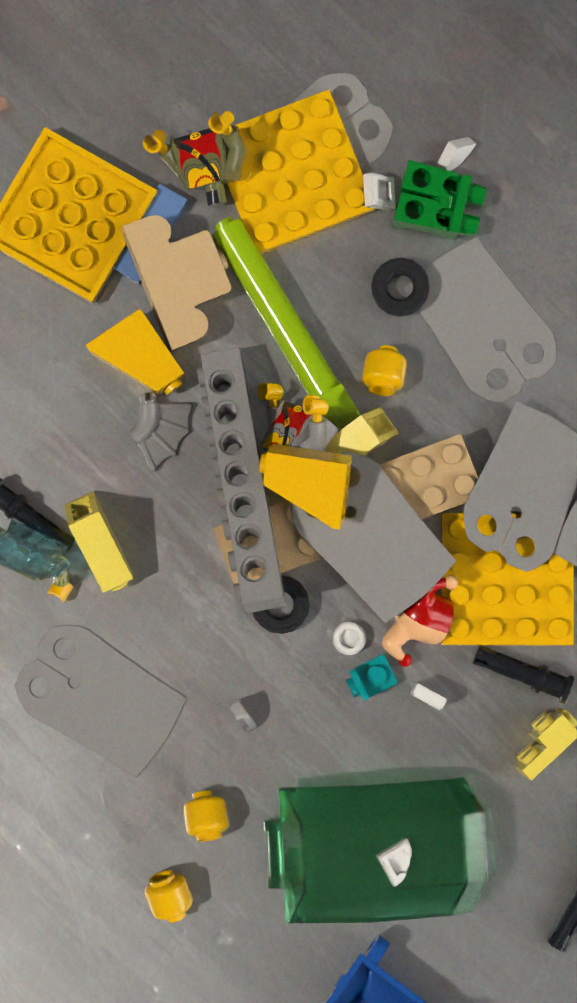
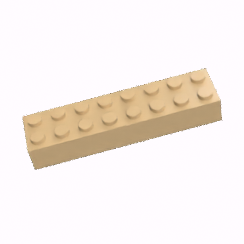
[213,434,478,584]

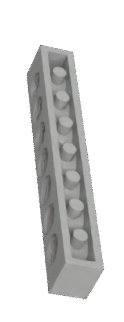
[197,347,287,613]

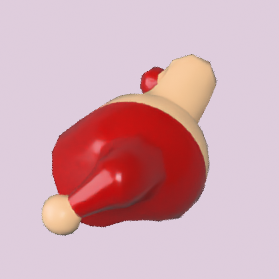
[382,575,458,667]

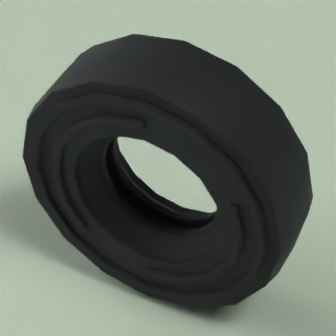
[371,257,430,317]
[252,575,310,634]

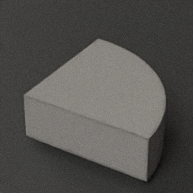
[228,699,257,733]

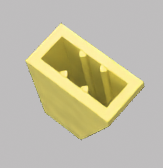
[324,407,399,456]
[64,491,133,593]

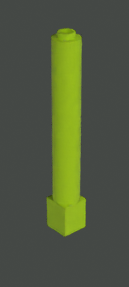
[212,217,361,432]

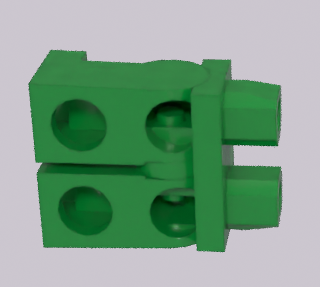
[392,160,487,240]

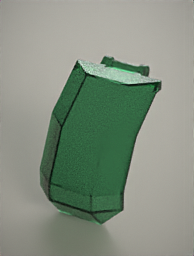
[264,777,495,923]

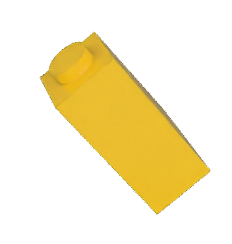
[86,309,186,396]
[259,444,352,530]

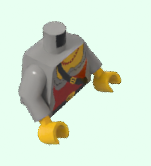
[257,383,339,452]

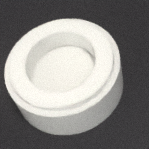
[333,622,366,655]

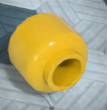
[362,345,407,396]
[183,790,229,842]
[144,869,193,923]

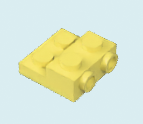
[513,707,577,781]

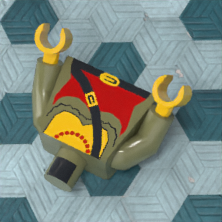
[143,111,247,206]

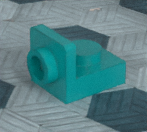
[346,653,398,701]

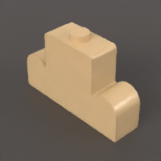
[121,215,231,351]

